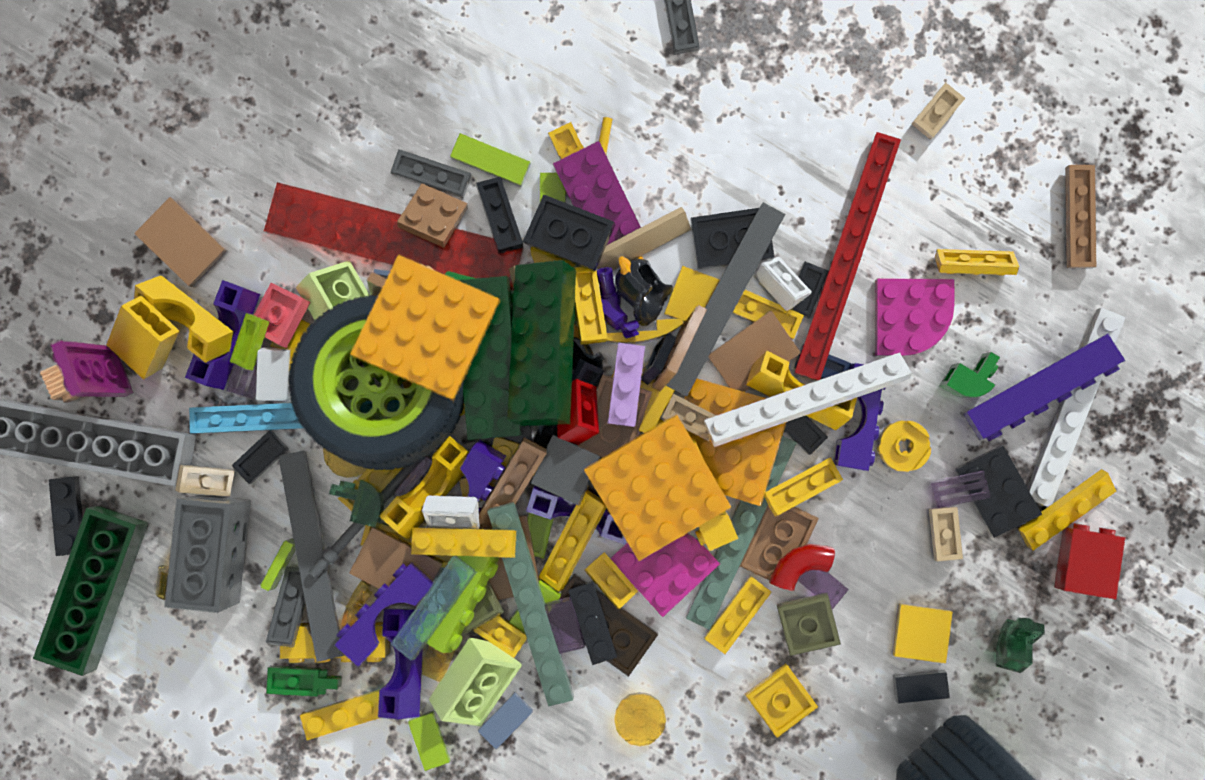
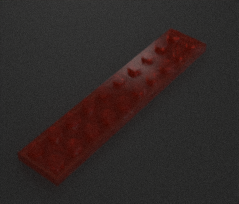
[264,182,524,291]

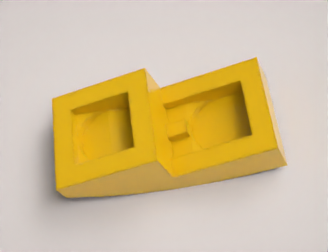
[548,122,584,160]

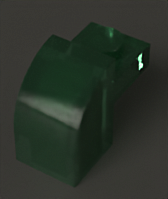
[329,480,384,528]
[996,618,1045,673]

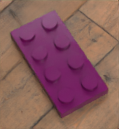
[553,141,641,245]
[51,340,134,397]

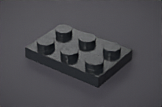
[523,194,616,272]
[690,208,775,270]
[955,445,1042,538]

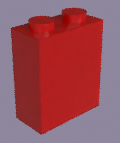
[1054,523,1126,600]

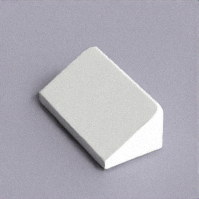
[755,256,812,311]
[256,347,290,401]
[422,496,479,529]

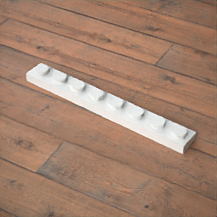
[1027,308,1125,507]
[704,353,912,447]

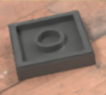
[531,435,601,506]

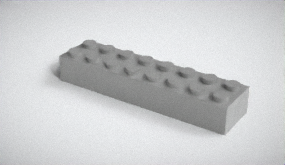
[0,399,197,486]

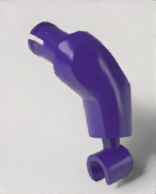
[596,267,639,338]

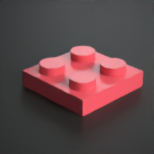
[254,283,310,348]

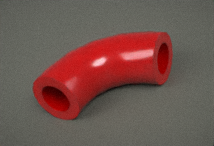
[769,544,835,591]

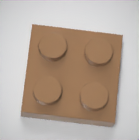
[397,183,468,247]

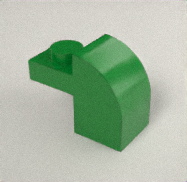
[939,352,1000,398]

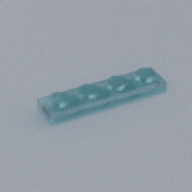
[391,556,477,660]

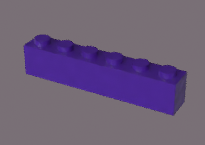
[963,334,1126,442]

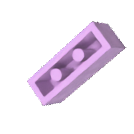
[608,343,645,427]

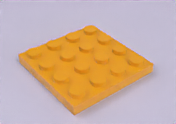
[350,255,500,400]
[684,379,787,506]
[584,414,731,561]

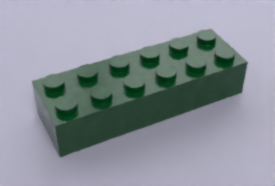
[507,260,576,426]
[457,276,523,440]
[33,506,149,676]

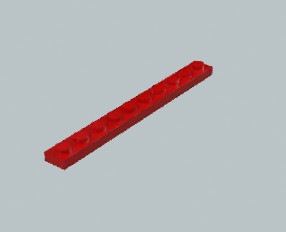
[794,132,901,381]

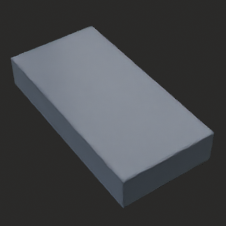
[478,692,533,749]

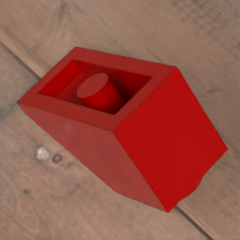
[558,379,599,445]

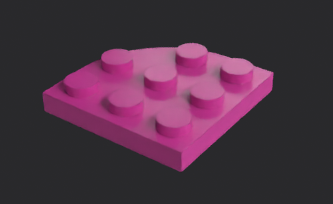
[875,278,955,356]
[610,533,720,617]

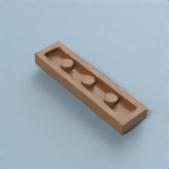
[1065,165,1097,268]
[479,438,547,530]

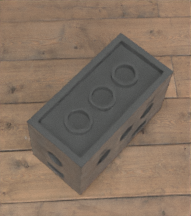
[164,495,251,613]

